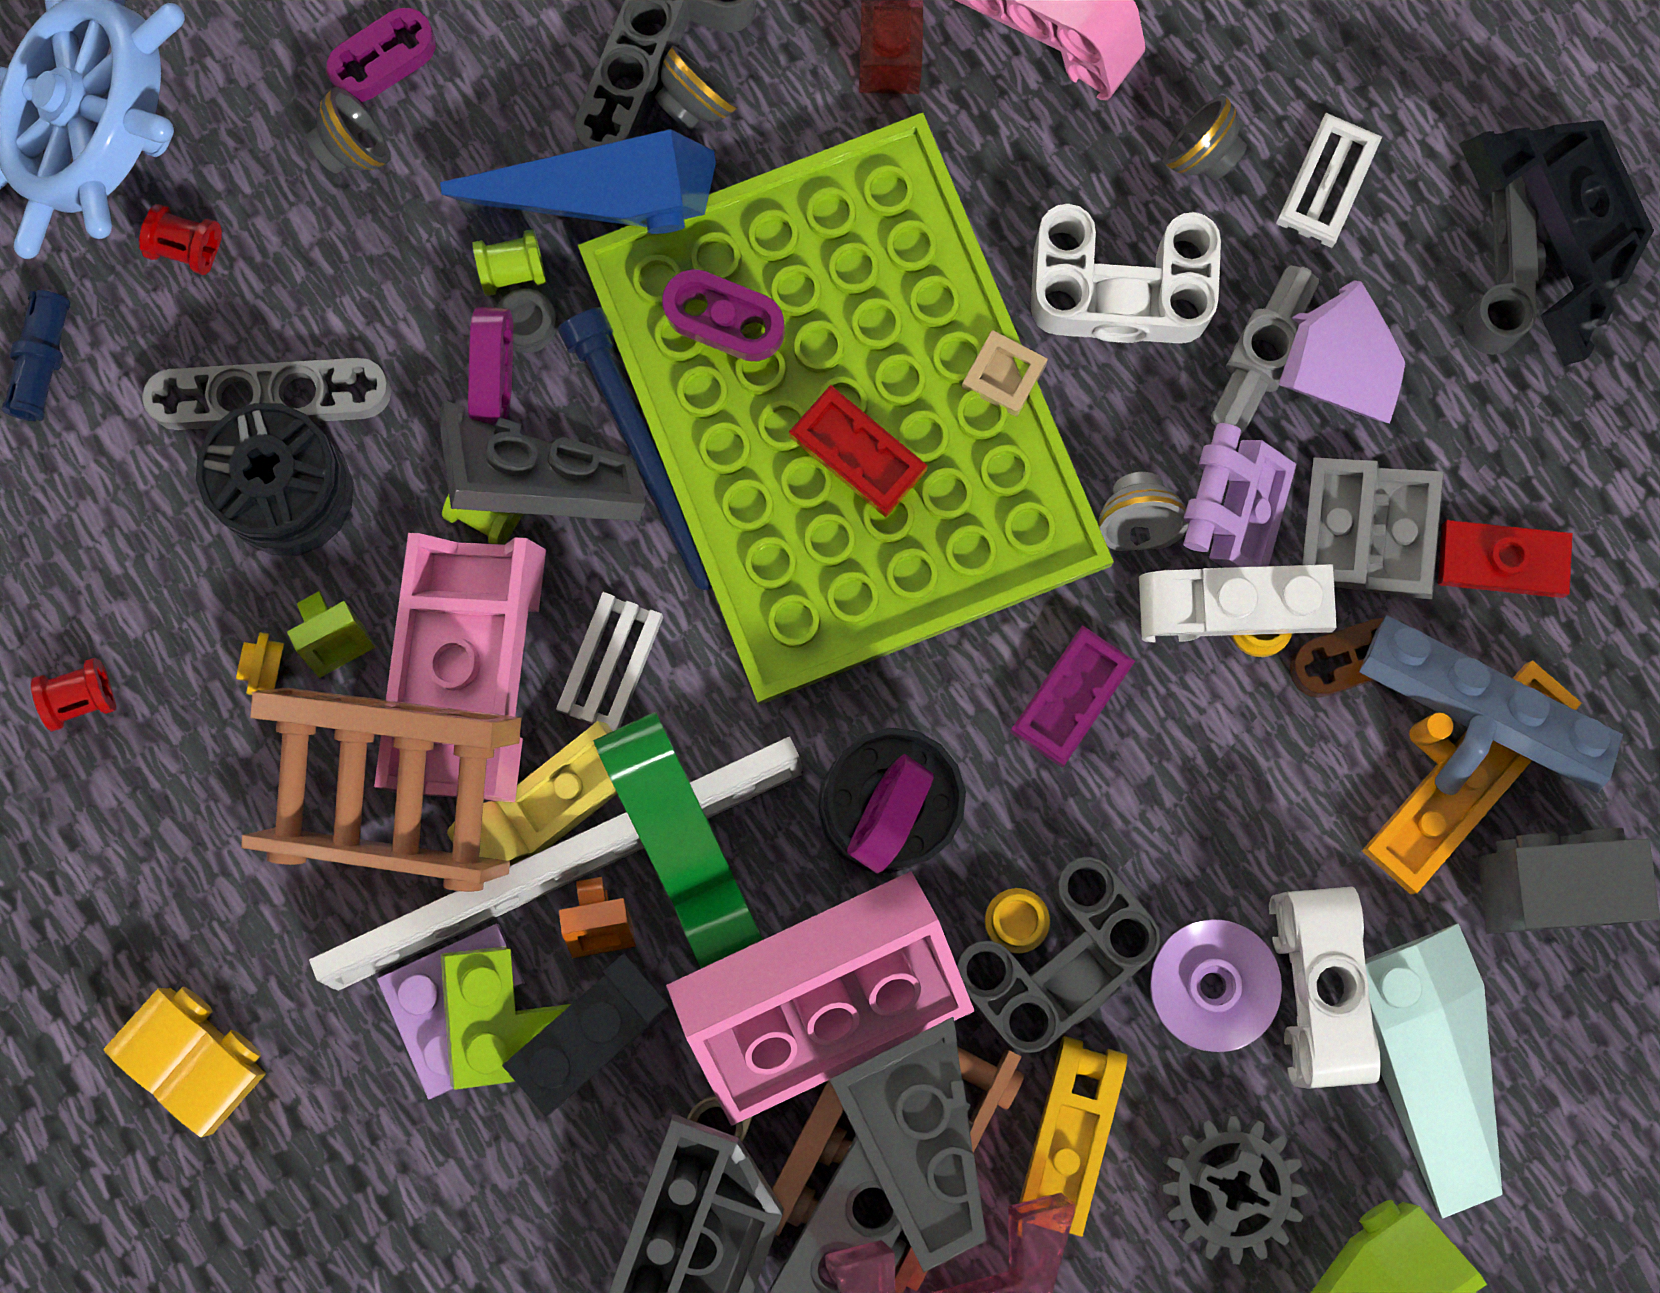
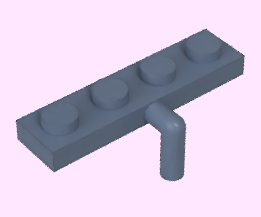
[1359,615,1623,795]

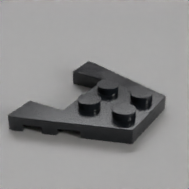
[1459,120,1654,366]

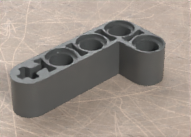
[574,0,757,150]

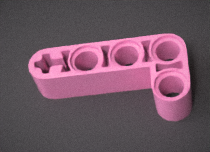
[955,0,1145,100]

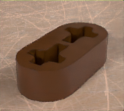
[1290,618,1384,698]

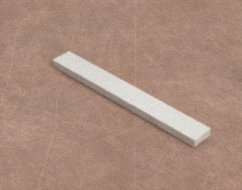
[309,736,803,991]

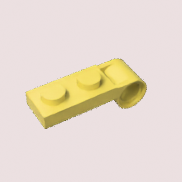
[447,721,617,866]

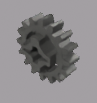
[1158,1114,1308,1264]

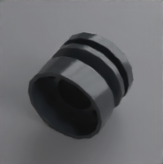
[196,403,354,556]
[817,728,966,874]

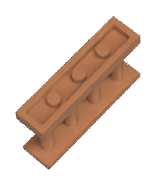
[241,688,521,892]
[772,1046,1025,1293]

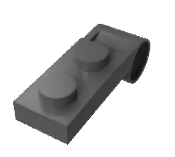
[1464,176,1546,355]

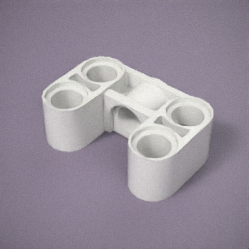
[1031,204,1221,343]
[1269,887,1381,1089]

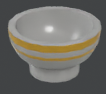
[1099,472,1189,551]

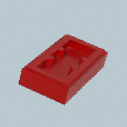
[789,385,928,518]
[1438,520,1573,598]

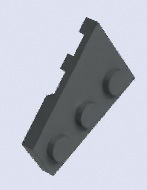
[439,400,645,521]
[830,1017,987,1272]

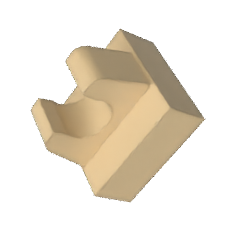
[962,330,1048,417]

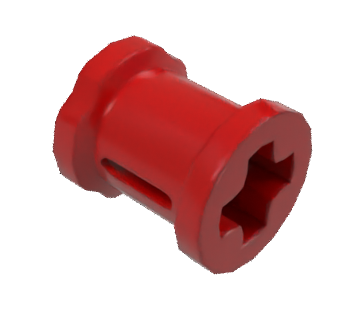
[139,204,222,275]
[31,658,117,732]

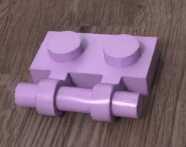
[1183,423,1296,568]

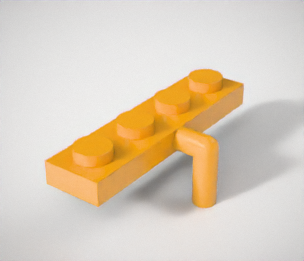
[1362,660,1582,894]

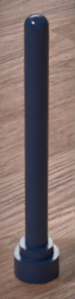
[557,307,712,590]

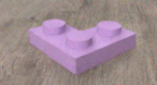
[377,923,525,1100]

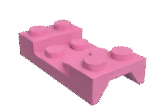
[374,533,546,802]

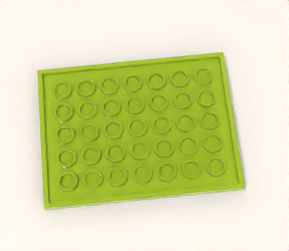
[578,112,1114,705]

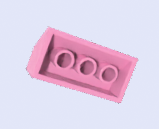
[666,871,974,1126]

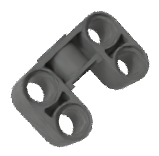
[955,857,1160,1053]

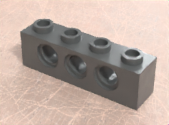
[767,1102,974,1293]

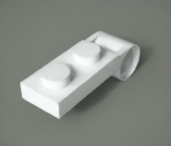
[1139,564,1337,642]

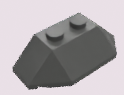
[608,1114,784,1293]

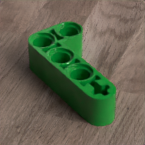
[593,712,763,969]

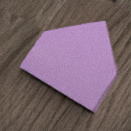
[1279,281,1405,424]

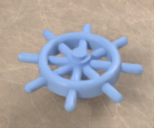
[0,0,185,259]

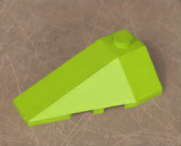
[1311,1199,1487,1293]

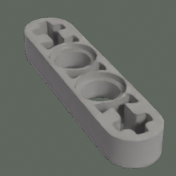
[142,358,392,430]

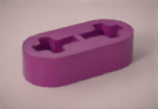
[326,8,436,102]
[468,307,513,426]
[847,754,934,873]

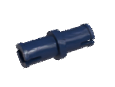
[1,290,71,421]

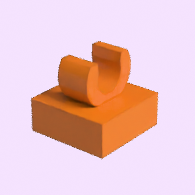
[559,877,636,958]

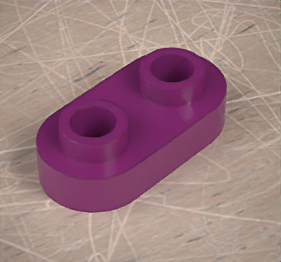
[662,269,785,361]

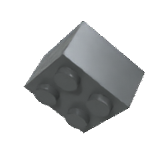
[1478,828,1660,934]

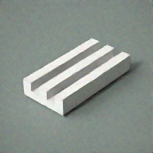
[1276,113,1382,248]
[556,592,663,731]

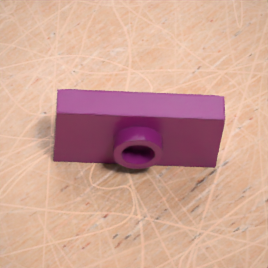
[1010,625,1135,768]

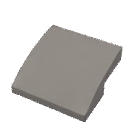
[1302,458,1444,599]

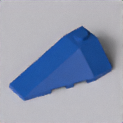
[440,129,716,234]

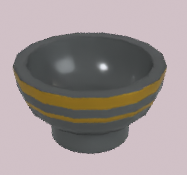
[654,45,737,131]
[307,87,391,174]
[1162,95,1247,181]

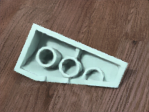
[1365,924,1502,1219]

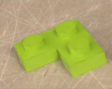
[440,946,571,1090]

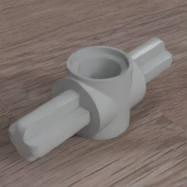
[1211,265,1319,436]

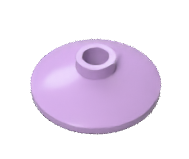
[1150,920,1282,1052]

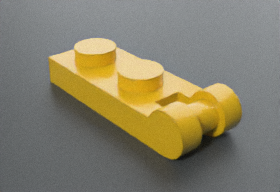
[1016,1036,1128,1237]

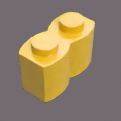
[103,987,266,1138]

